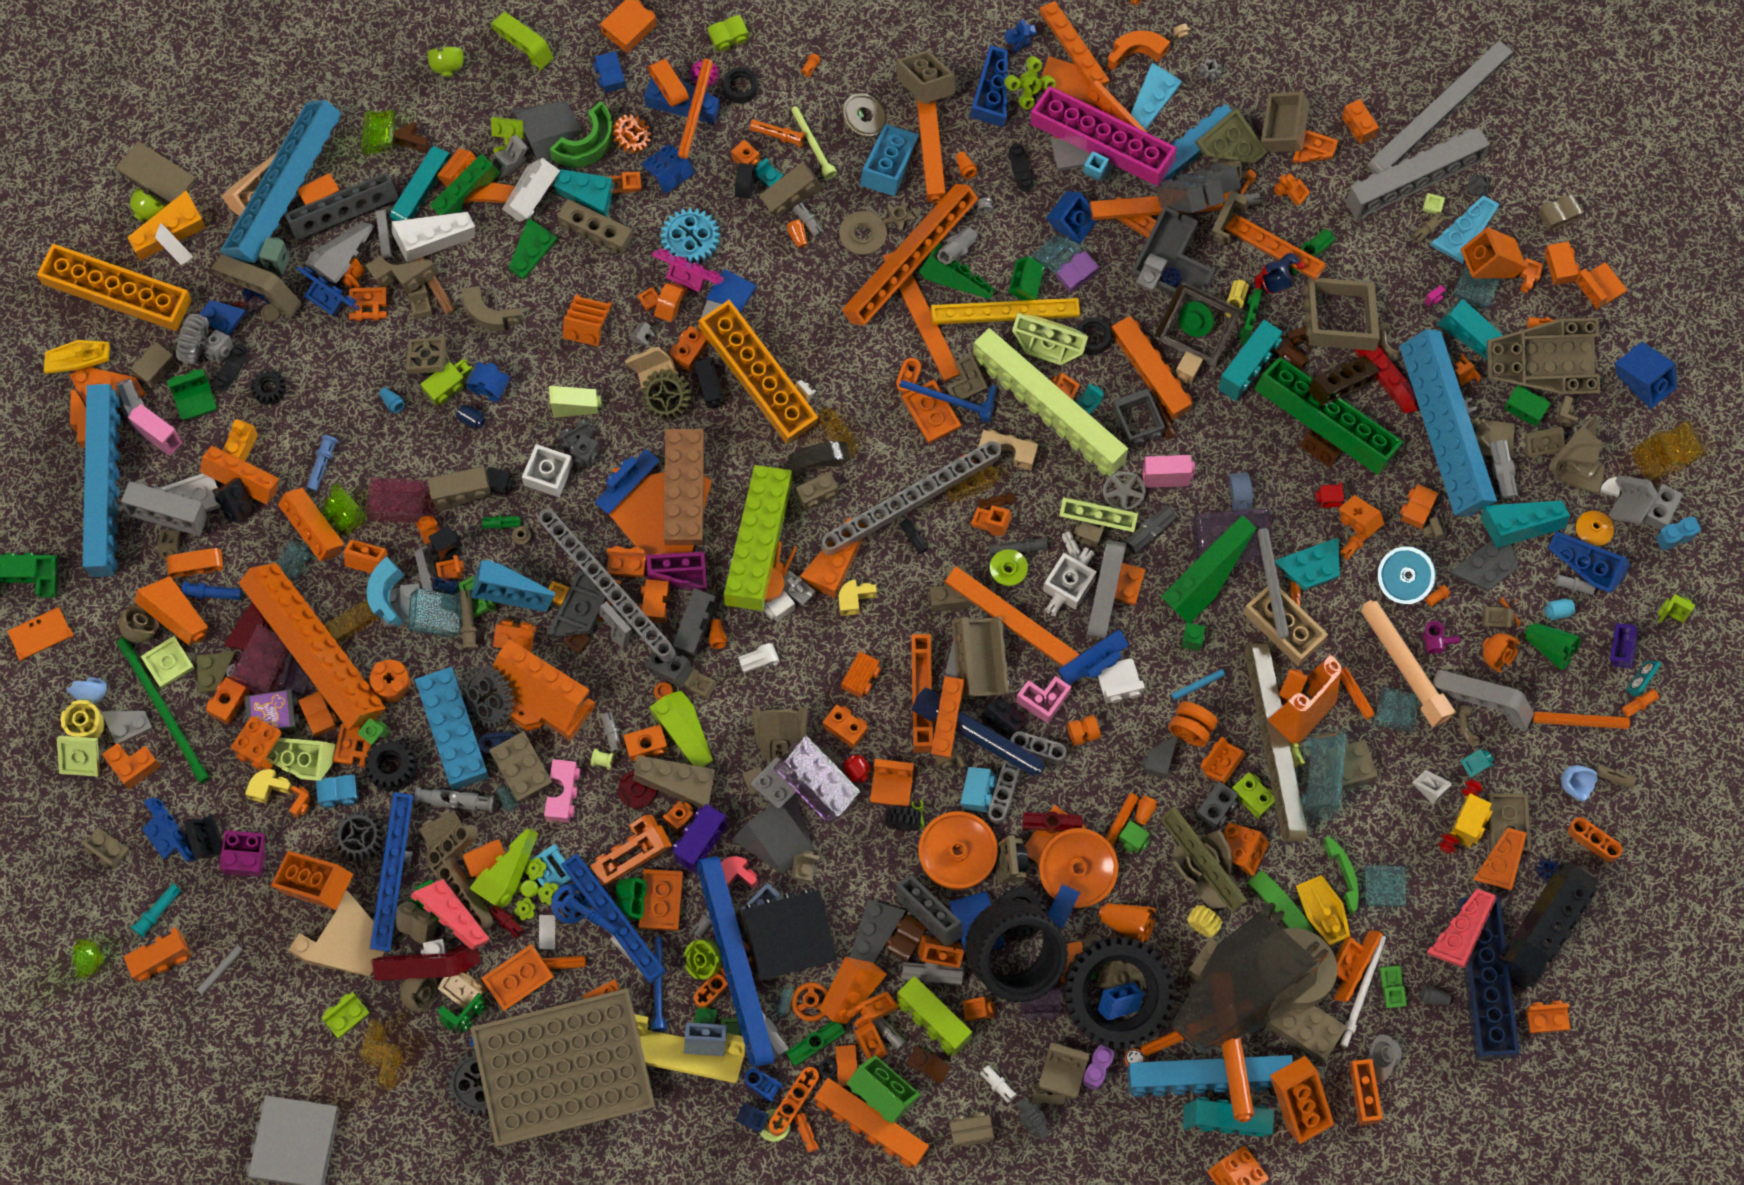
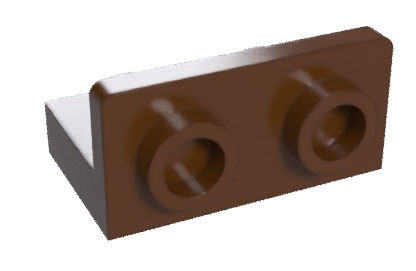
[1300,429,1343,467]

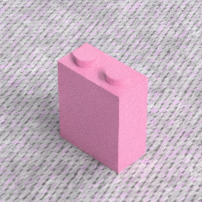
[128,404,183,456]
[1142,455,1195,488]

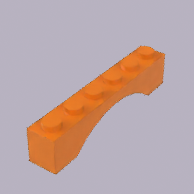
[911,634,933,753]

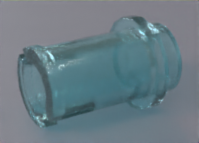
[494,785,516,812]
[776,989,795,1016]

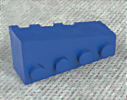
[969,45,1007,127]
[644,77,720,124]

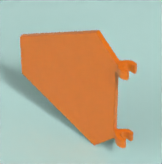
[609,467,712,555]

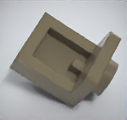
[1482,606,1514,628]

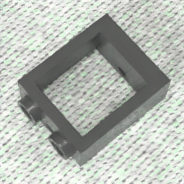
[1112,388,1165,446]

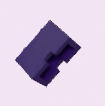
[1610,623,1639,669]

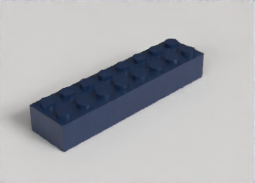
[1456,895,1520,1061]

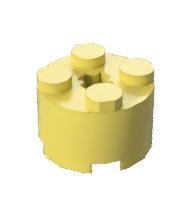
[60,700,105,739]

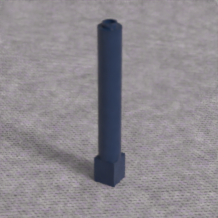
[912,687,1045,777]

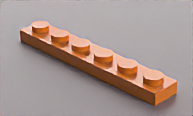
[1039,1,1110,86]
[1225,214,1326,281]

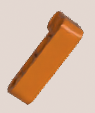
[694,940,753,1009]

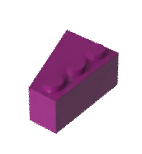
[646,552,707,592]

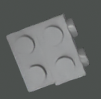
[383,584,426,628]

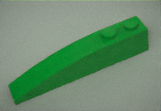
[1161,515,1257,623]

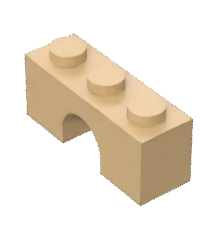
[978,430,1038,471]

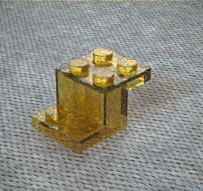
[1630,421,1706,482]
[359,1018,403,1091]

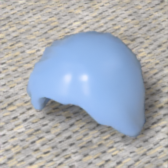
[66,677,107,705]
[1560,765,1598,802]

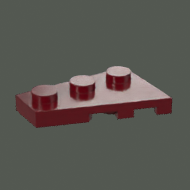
[224,602,269,654]

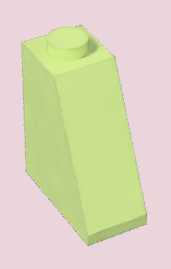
[549,386,602,418]

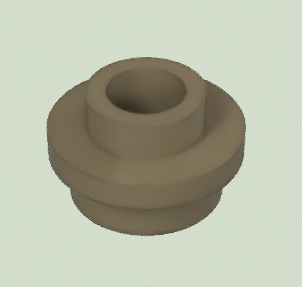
[512,526,531,545]

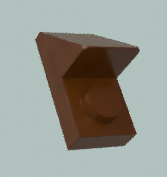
[391,122,430,153]
[1285,321,1322,353]
[906,1046,951,1084]

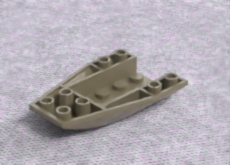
[1487,318,1600,394]

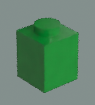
[1181,622,1206,651]

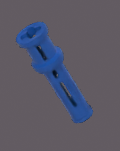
[182,581,242,601]

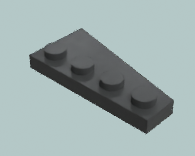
[850,899,906,963]

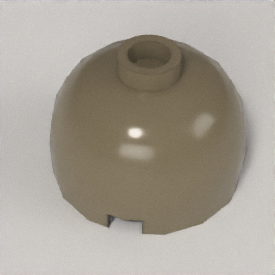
[118,605,159,643]
[400,978,438,1013]

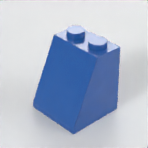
[1615,342,1678,410]

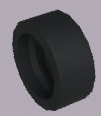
[723,67,758,104]
[735,163,755,199]
[1077,317,1111,355]

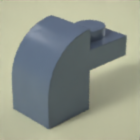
[1228,472,1253,517]

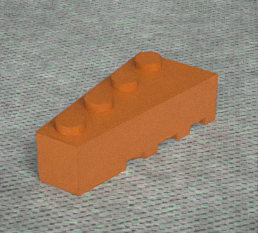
[800,518,866,598]

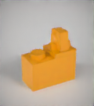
[222,419,258,461]

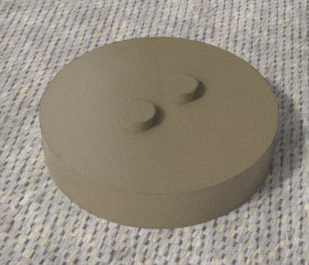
[1255,928,1337,1009]

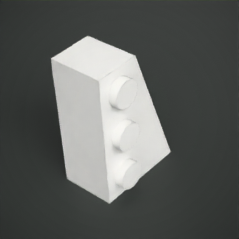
[502,158,560,222]

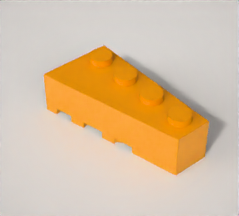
[127,190,206,261]

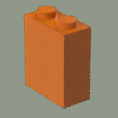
[600,0,657,53]

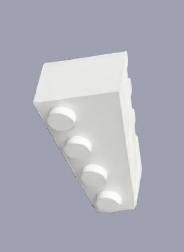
[392,212,475,262]

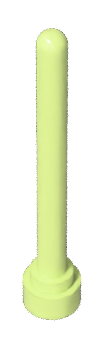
[791,106,838,180]

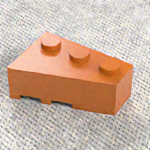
[124,927,192,982]

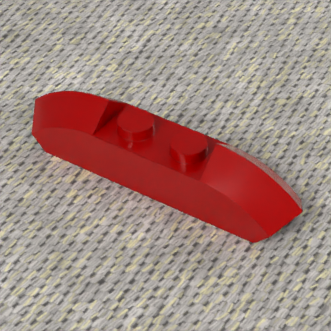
[1354,346,1419,413]

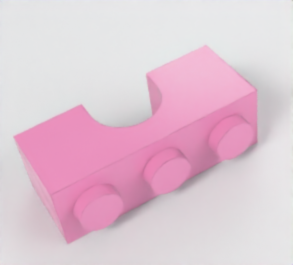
[544,759,580,823]

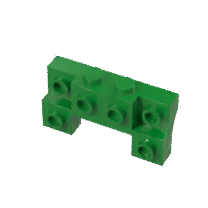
[0,553,59,598]

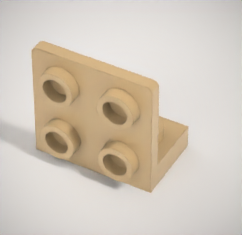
[625,347,678,389]

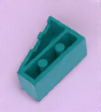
[554,169,614,217]

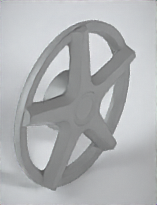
[1103,471,1146,510]

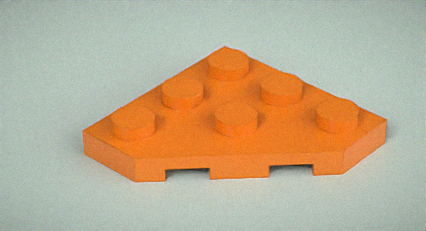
[69,367,146,409]

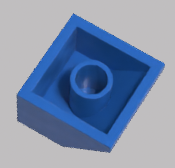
[1046,191,1097,244]

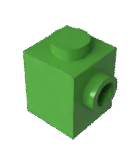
[1118,820,1150,854]

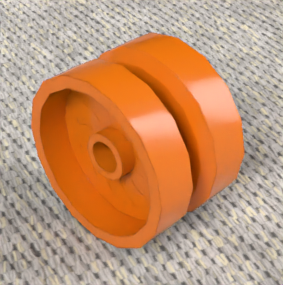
[1168,701,1218,747]

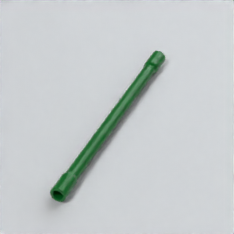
[116,637,210,784]

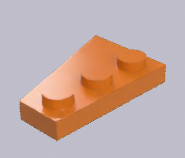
[1473,828,1527,891]

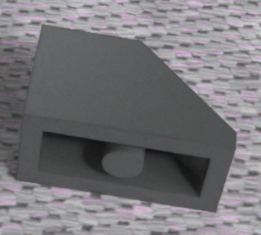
[1141,737,1177,779]

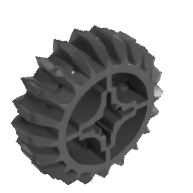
[332,810,386,863]

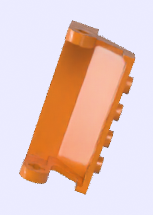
[493,639,596,741]

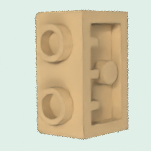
[437,970,487,1009]

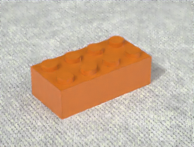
[271,850,353,910]
[1270,1056,1334,1144]

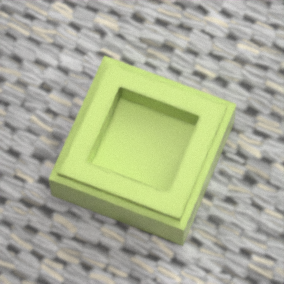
[1422,193,1445,214]

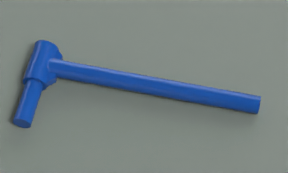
[899,380,997,422]

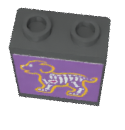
[245,689,301,732]

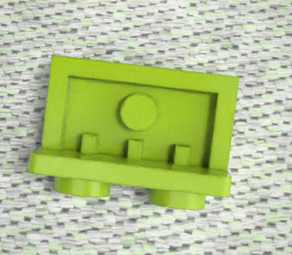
[1657,594,1695,623]

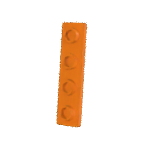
[1334,930,1383,1002]

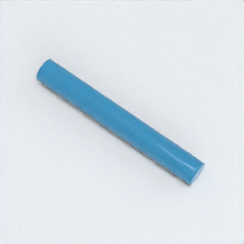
[1171,669,1225,701]

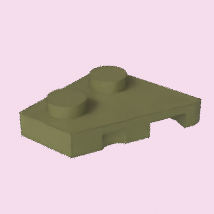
[197,651,235,694]

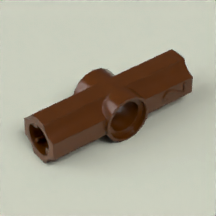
[1271,336,1309,371]

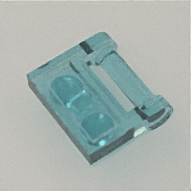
[1031,234,1081,273]

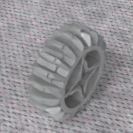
[176,313,209,364]

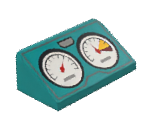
[1625,661,1661,697]

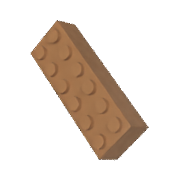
[664,429,704,545]

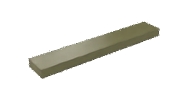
[1160,807,1247,913]

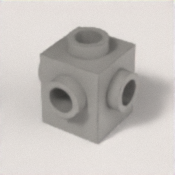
[201,330,234,363]

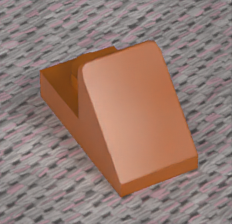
[854,1021,888,1060]

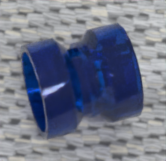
[1162,267,1181,288]

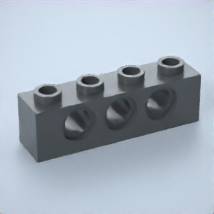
[896,875,962,947]

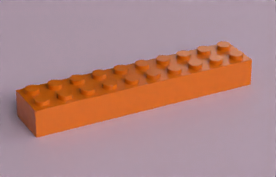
[239,563,386,730]

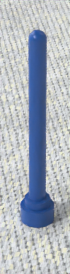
[650,936,666,1031]

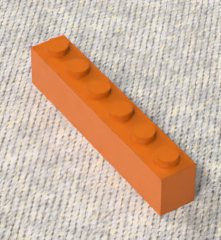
[1111,316,1193,421]
[814,1078,929,1169]

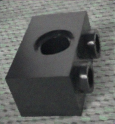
[428,525,463,562]

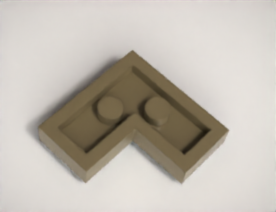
[945,354,987,399]

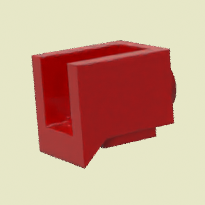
[1315,481,1344,508]

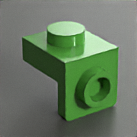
[358,718,390,745]

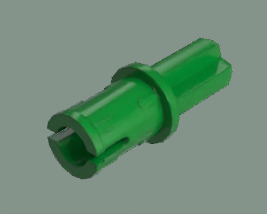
[482,515,521,530]

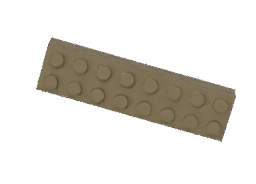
[1187,937,1347,1064]

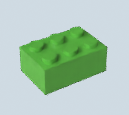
[846,1055,921,1124]

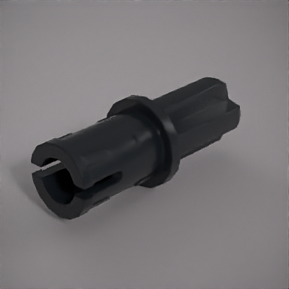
[900,519,929,555]

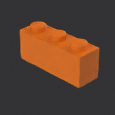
[1349,1059,1383,1126]

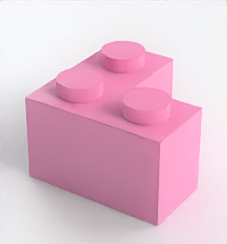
[1016,676,1071,724]

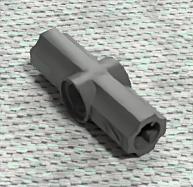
[1125,505,1177,555]

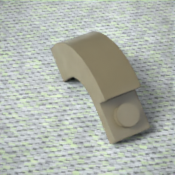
[462,286,523,331]

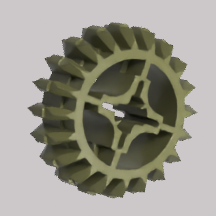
[640,369,691,420]

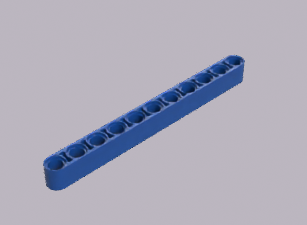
[696,856,774,1068]

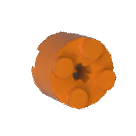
[369,660,411,703]

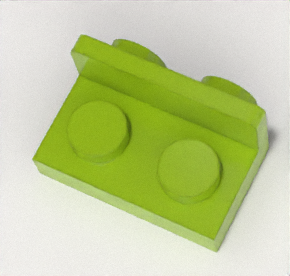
[321,993,370,1040]

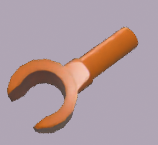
[1239,169,1256,194]

